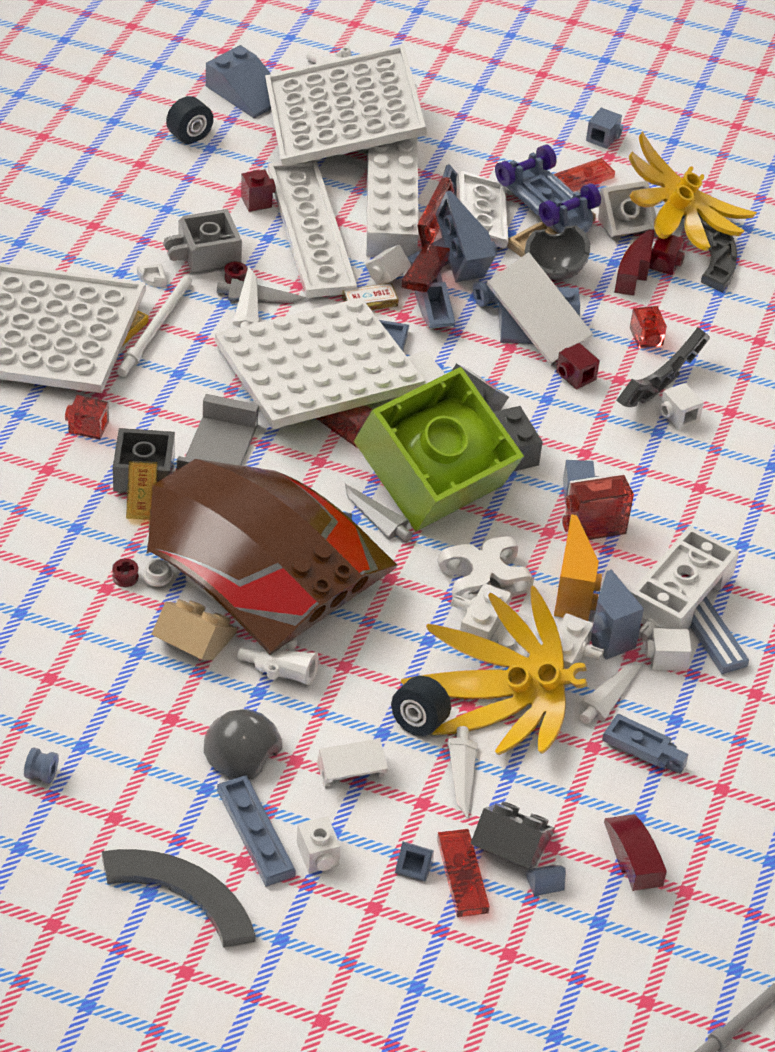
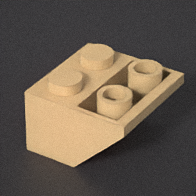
[151,599,238,660]

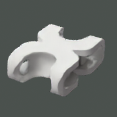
[437,536,534,600]

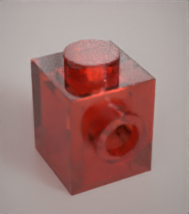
[630,306,667,348]
[65,395,109,440]

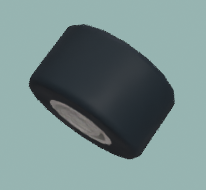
[166,96,214,144]
[391,675,452,736]

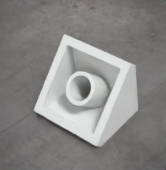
[598,181,656,237]

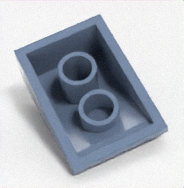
[206,45,271,118]
[435,191,497,282]

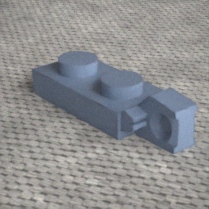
[602,714,688,774]

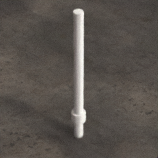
[117,275,192,377]

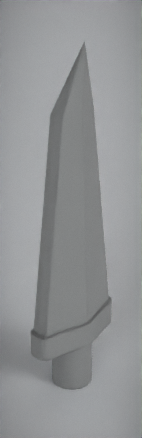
[217,279,306,304]
[345,484,413,542]

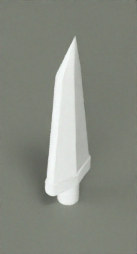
[233,266,259,327]
[579,663,643,725]
[448,726,478,819]

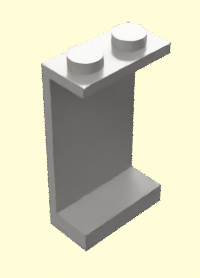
[177,394,259,470]

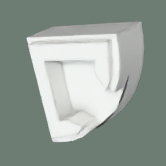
[137,264,167,288]

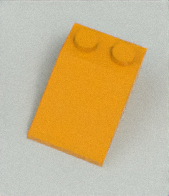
[554,514,603,621]

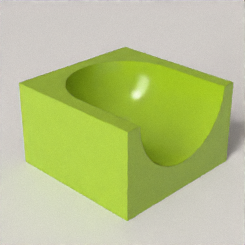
[354,367,524,532]

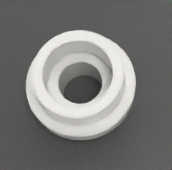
[143,559,172,587]

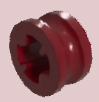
[224,261,247,284]
[112,558,139,588]

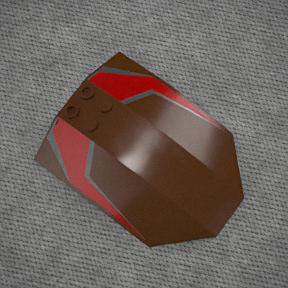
[146,459,398,655]

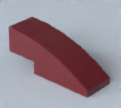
[614,229,654,296]
[604,814,667,891]

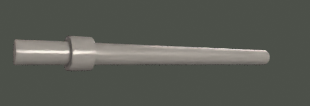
[695,983,775,1052]

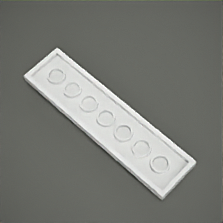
[268,160,357,298]

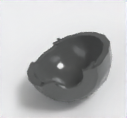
[525,226,591,281]
[204,709,282,779]

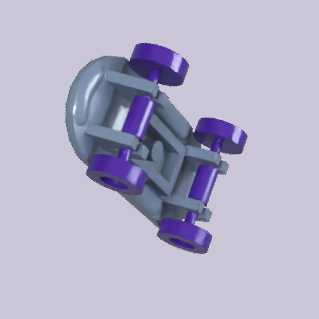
[495,144,601,233]

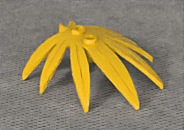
[629,131,757,251]
[401,586,588,755]

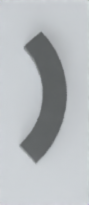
[682,213,737,293]
[616,327,710,407]
[102,849,256,947]

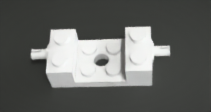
[631,525,739,641]
[451,583,604,687]

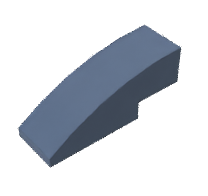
[412,268,456,328]

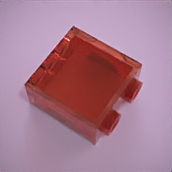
[562,473,634,540]

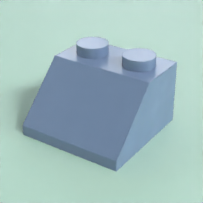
[591,569,644,660]

